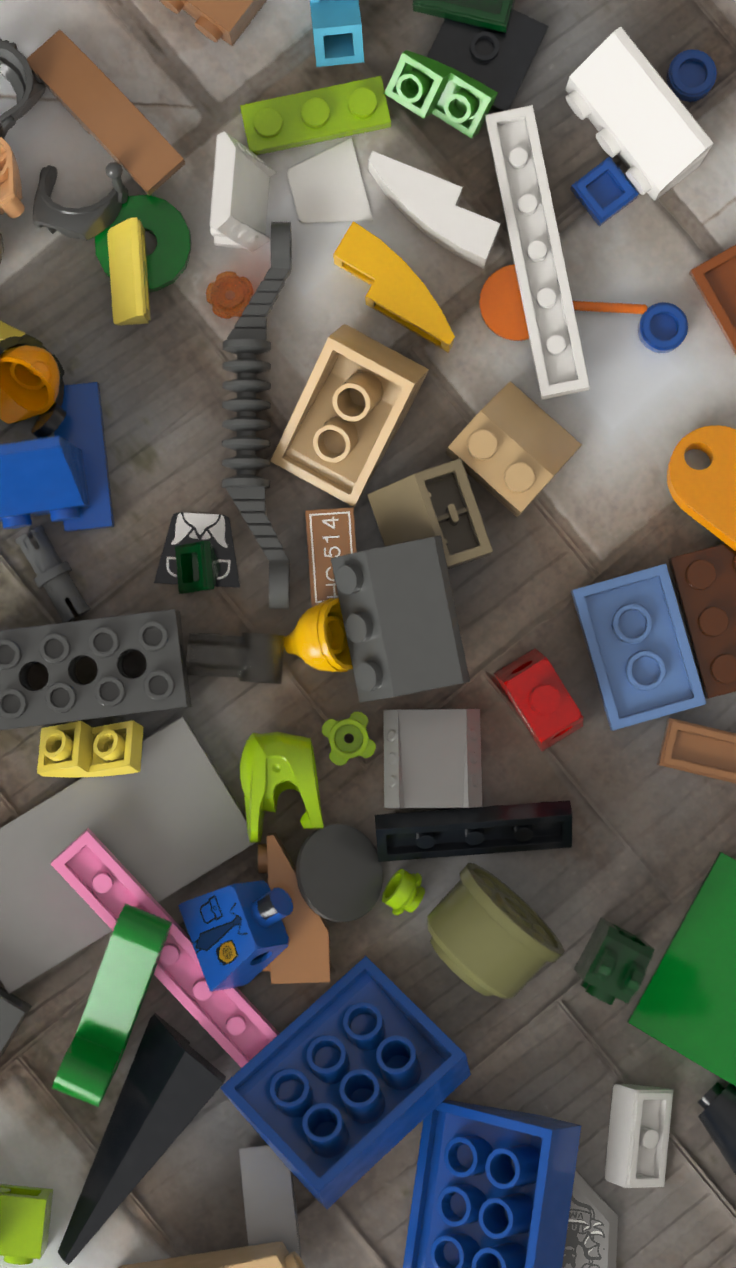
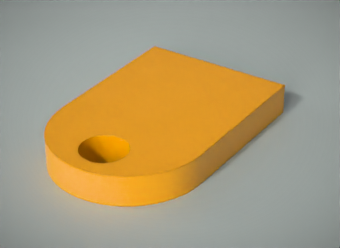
[667,425,736,551]

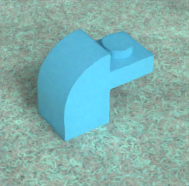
[310,0,364,67]

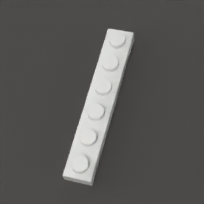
[485,105,590,400]

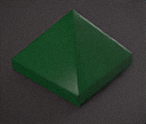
[175,541,221,594]

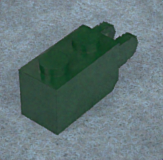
[574,918,655,1005]

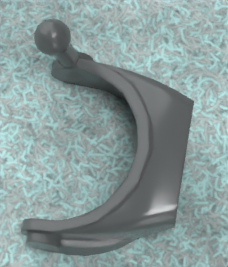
[0,38,46,140]
[33,162,129,241]

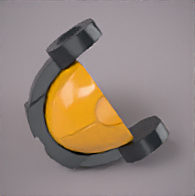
[0,334,67,439]

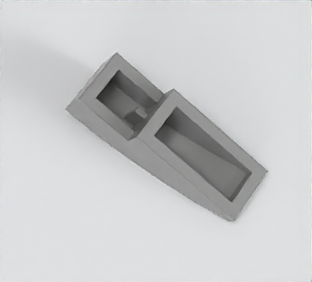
[239,1145,302,1259]

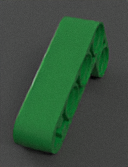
[52,904,172,1107]

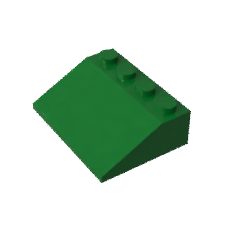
[627,852,736,1086]

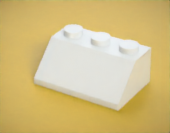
[565,26,713,202]

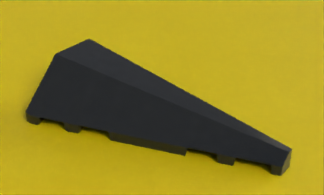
[57,1013,226,1265]

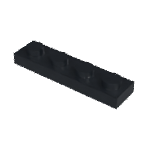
[375,800,572,862]

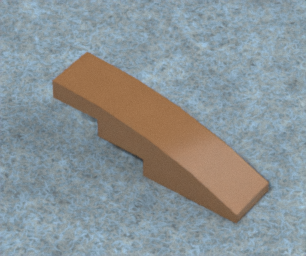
[27,30,185,196]

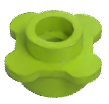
[322,712,376,766]

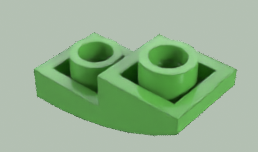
[384,50,498,139]

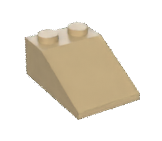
[270,324,429,507]

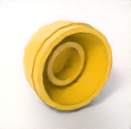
[284,598,353,672]

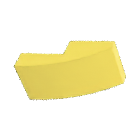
[37,720,144,778]

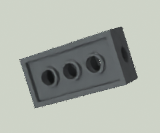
[0,609,192,731]

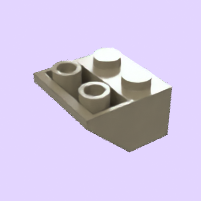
[367,458,493,569]

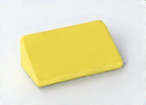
[107,217,151,326]

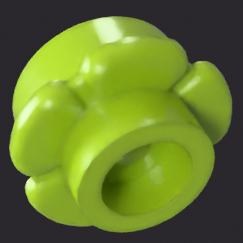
[382,869,425,916]

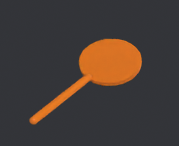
[479,264,648,341]

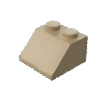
[446,381,582,517]

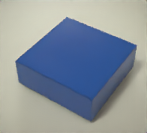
[570,156,639,227]

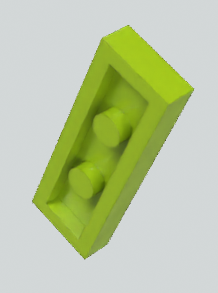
[240,76,391,155]

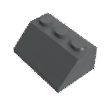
[331,535,470,703]

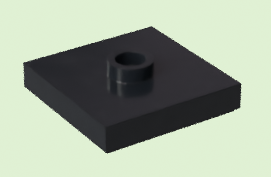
[427,9,548,112]

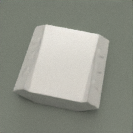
[210,131,277,252]

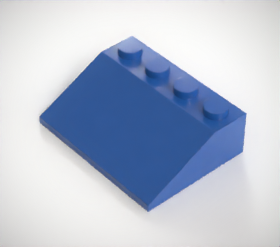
[0,436,90,529]
[220,956,471,1210]
[403,1100,581,1268]

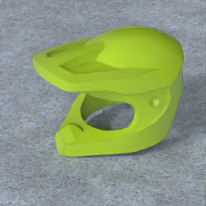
[240,732,324,843]

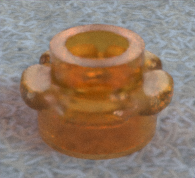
[206,271,254,319]

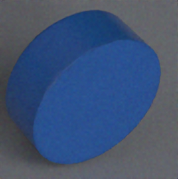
[666,49,717,102]
[638,302,688,353]

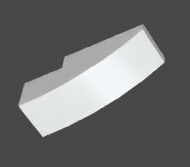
[368,151,501,269]

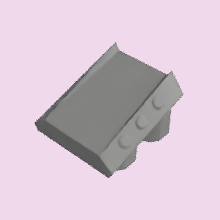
[383,709,482,809]

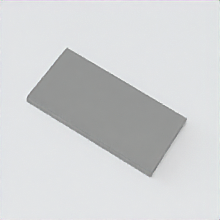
[0,716,256,994]

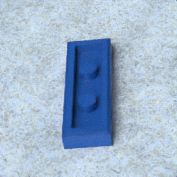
[54,382,114,532]

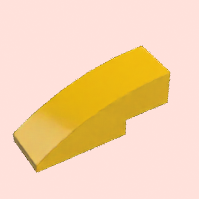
[333,221,455,352]

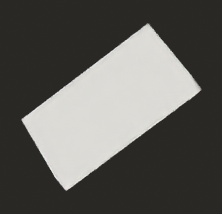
[605,1084,674,1188]

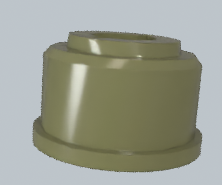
[427,863,564,999]

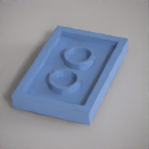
[571,564,706,731]

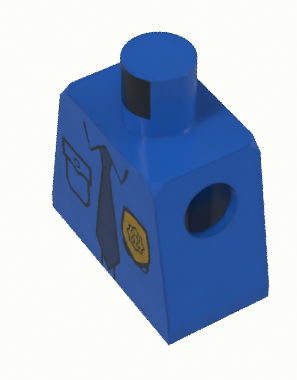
[178,880,293,992]

